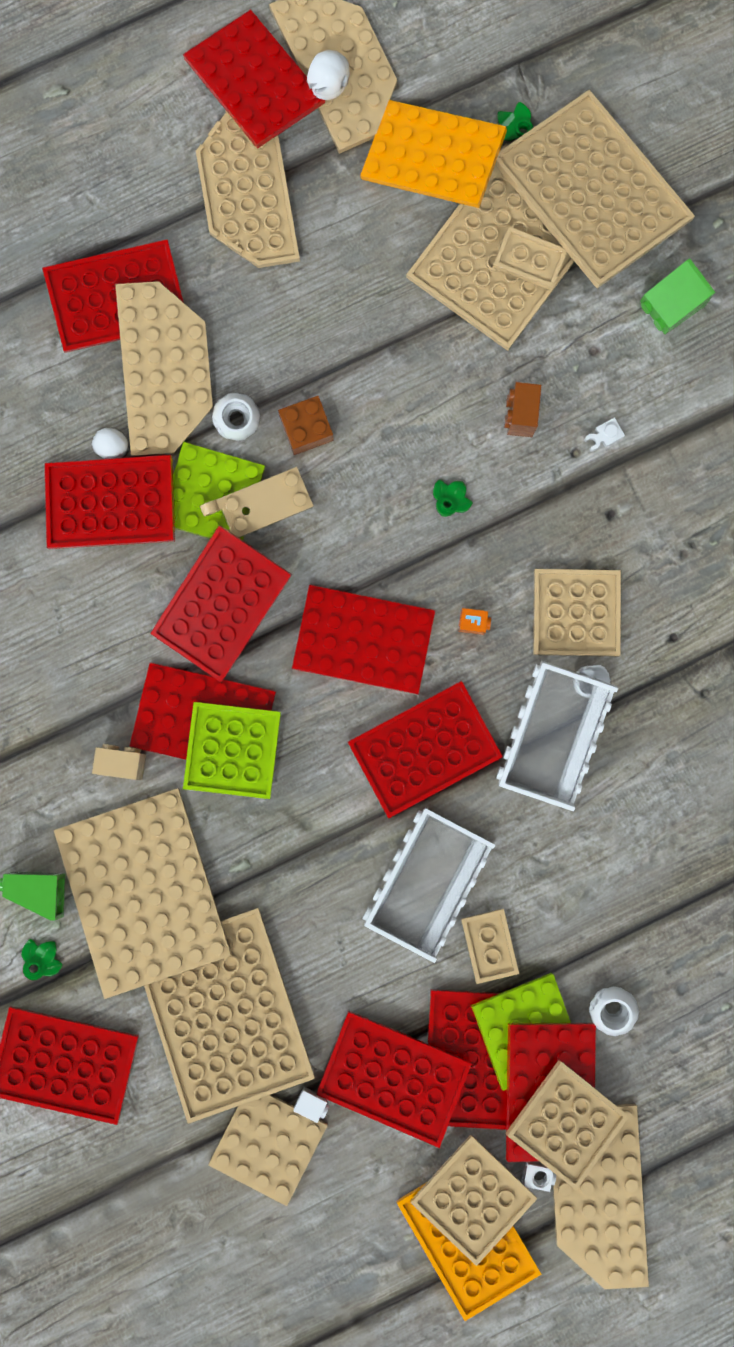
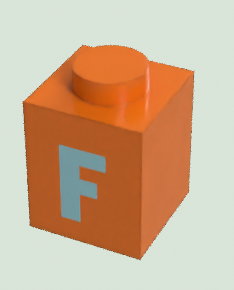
[458,608,491,635]

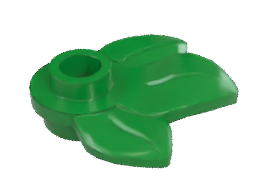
[497,102,534,141]
[433,480,473,517]
[21,939,63,981]

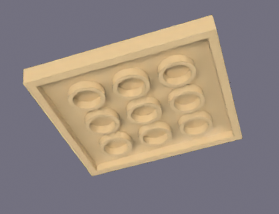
[533,569,621,657]
[505,1060,629,1190]
[208,1094,328,1206]
[410,1134,537,1266]

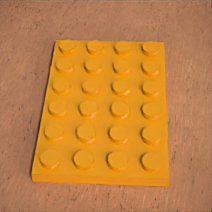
[360,100,507,208]
[396,1182,541,1321]

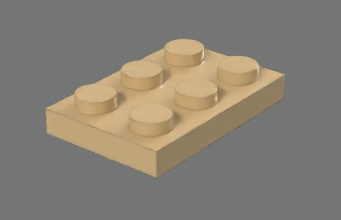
[492,226,567,291]
[461,909,519,984]

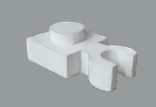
[584,417,625,452]

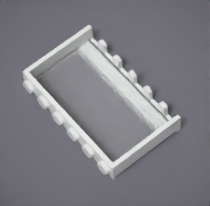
[496,660,618,811]
[362,808,495,963]

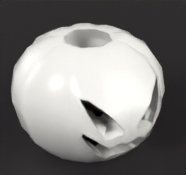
[307,50,350,100]
[212,393,260,441]
[589,986,639,1036]

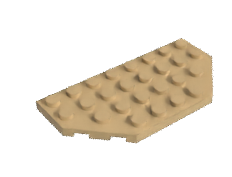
[269,0,397,154]
[196,111,300,268]
[115,282,213,457]
[553,1104,649,1289]

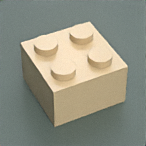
[92,744,146,780]

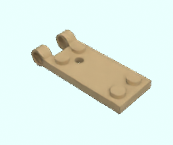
[200,467,313,538]

